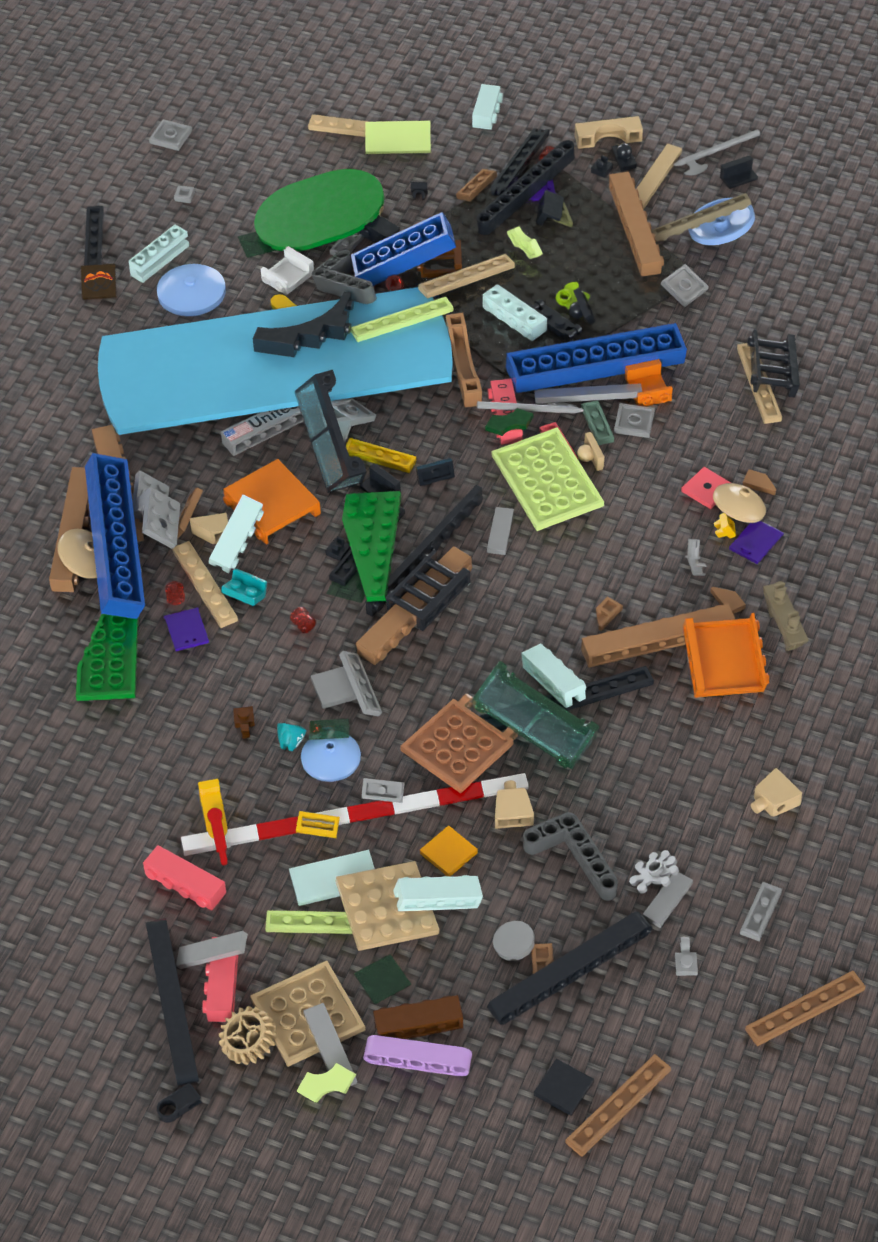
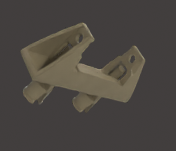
[763,581,809,651]

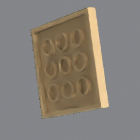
[335,861,439,951]
[250,961,366,1067]

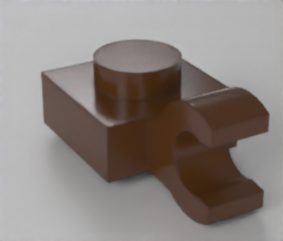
[233,706,255,738]

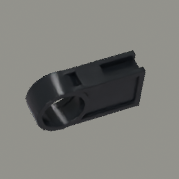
[157,1082,202,1123]

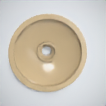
[713,483,766,523]
[58,529,97,578]

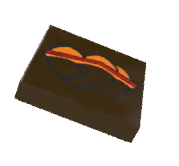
[81,264,117,300]

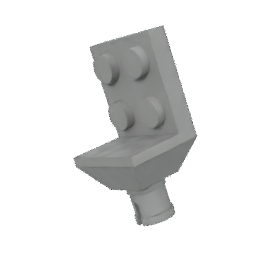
[322,398,376,443]

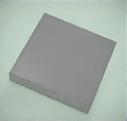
[149,119,192,151]
[661,264,709,307]
[614,403,655,438]
[311,666,357,709]

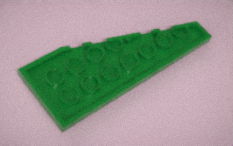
[342,491,401,602]
[76,614,138,701]

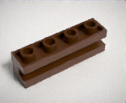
[373,995,463,1039]

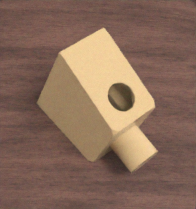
[751,768,802,817]
[495,780,534,829]

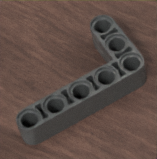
[311,250,377,304]
[523,812,618,901]

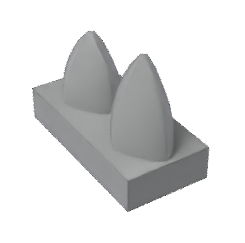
[361,778,405,803]

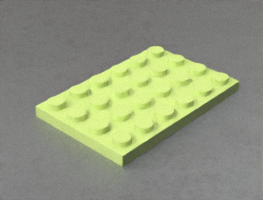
[491,427,604,531]

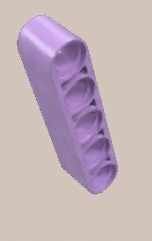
[363,1035,472,1076]

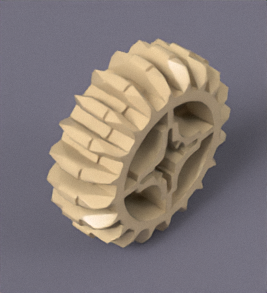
[218,1006,277,1065]

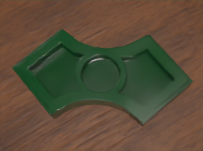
[485,408,534,436]

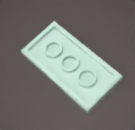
[289,850,375,906]

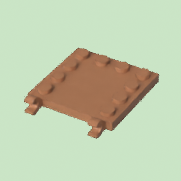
[400,694,518,793]

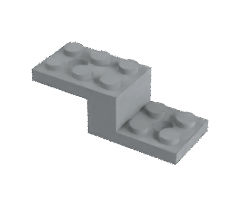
[133,471,180,549]

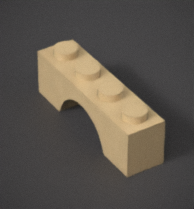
[575,116,643,149]

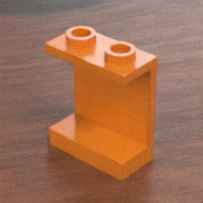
[625,359,673,406]

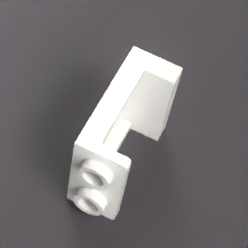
[261,246,314,295]

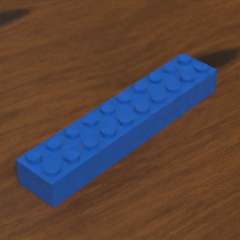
[506,323,687,393]
[85,453,145,619]

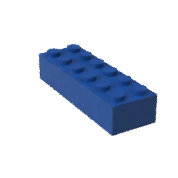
[351,212,456,286]

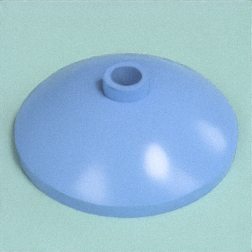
[301,731,361,782]

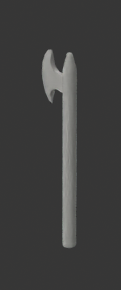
[674,129,760,175]
[477,401,584,414]

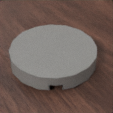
[493,921,535,960]

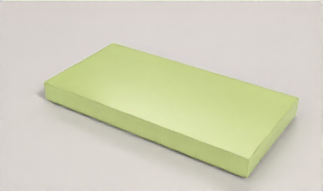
[365,121,431,154]

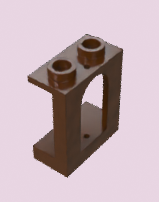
[417,240,462,278]

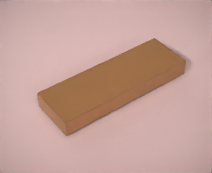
[456,169,497,202]
[177,487,203,539]

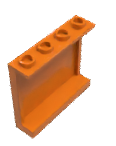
[223,459,321,545]
[683,613,769,698]

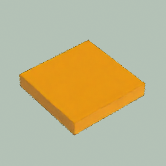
[420,825,478,877]

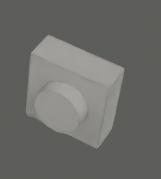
[174,185,195,203]

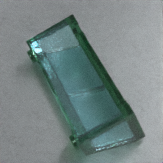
[472,660,600,769]

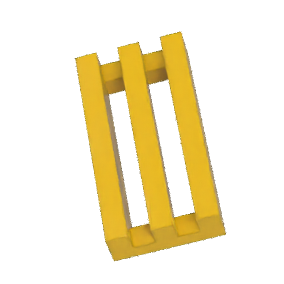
[296,811,340,838]

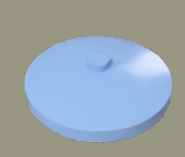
[688,198,755,245]
[157,264,226,316]

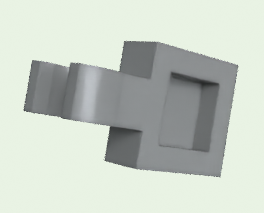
[675,937,698,976]

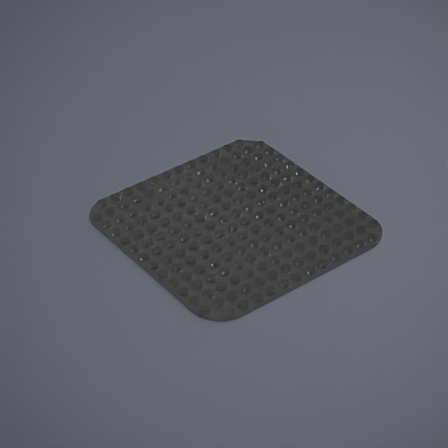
[389,164,684,377]

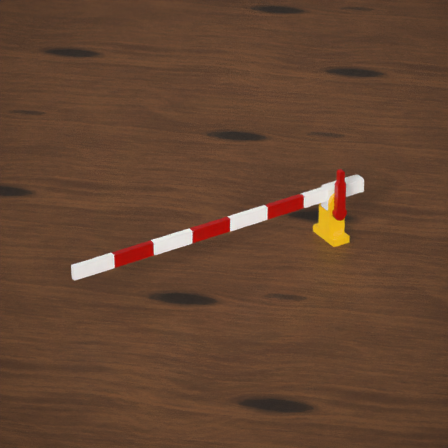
[181,773,529,865]

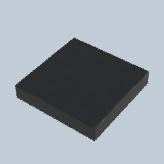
[534,1058,594,1116]

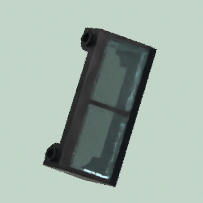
[294,370,367,493]

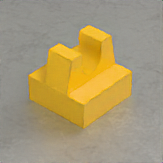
[714,513,736,539]

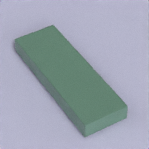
[581,400,614,445]

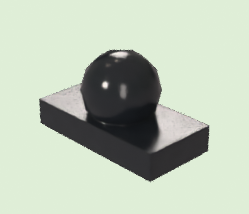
[611,143,637,171]
[569,288,596,325]

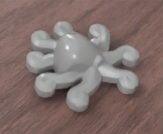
[629,850,679,893]

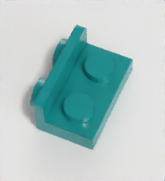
[221,569,267,606]

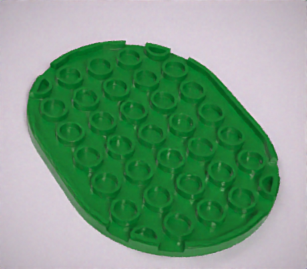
[254,169,385,251]

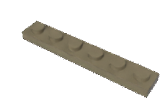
[651,193,751,242]

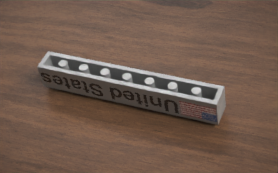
[221,400,336,456]

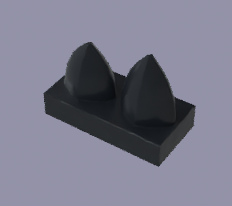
[416,458,455,486]

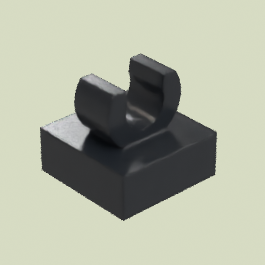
[591,155,613,178]
[410,182,428,200]
[325,536,351,561]

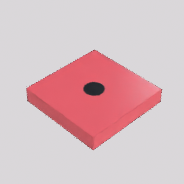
[681,467,731,509]

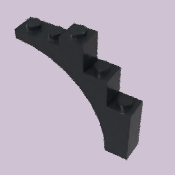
[252,292,354,357]

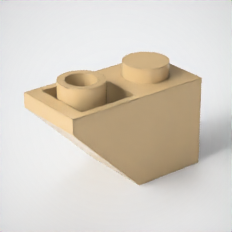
[190,513,228,544]

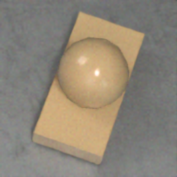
[577,432,604,471]

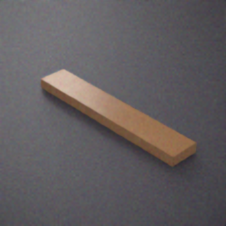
[745,971,866,1046]
[565,1054,671,1157]

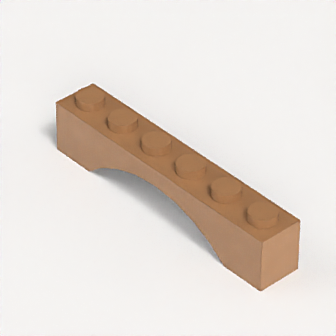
[446,313,482,408]

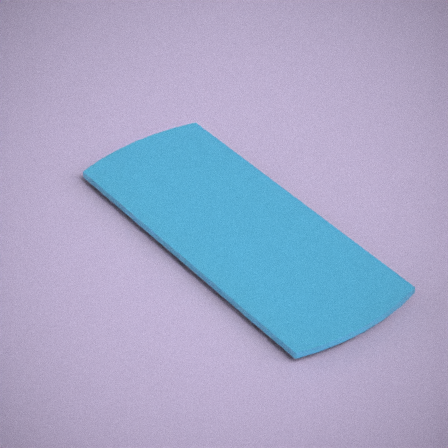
[98,287,453,435]

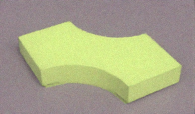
[507,226,543,259]
[297,1063,356,1103]

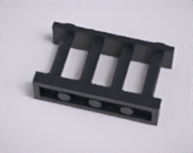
[747,329,800,398]
[386,550,471,631]

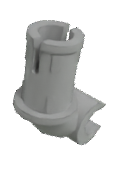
[685,539,707,576]

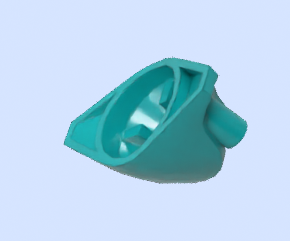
[277,723,307,751]

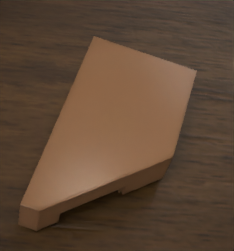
[743,469,776,495]
[596,596,623,631]

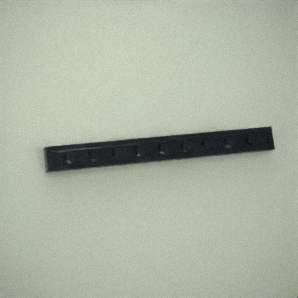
[366,485,483,617]
[479,666,654,731]

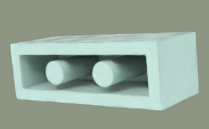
[472,84,503,130]

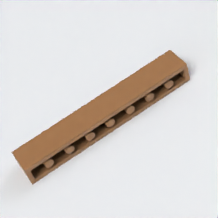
[609,172,664,277]
[92,425,144,542]
[49,467,90,592]
[356,546,472,665]
[581,604,735,668]

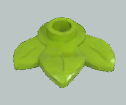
[556,282,590,310]

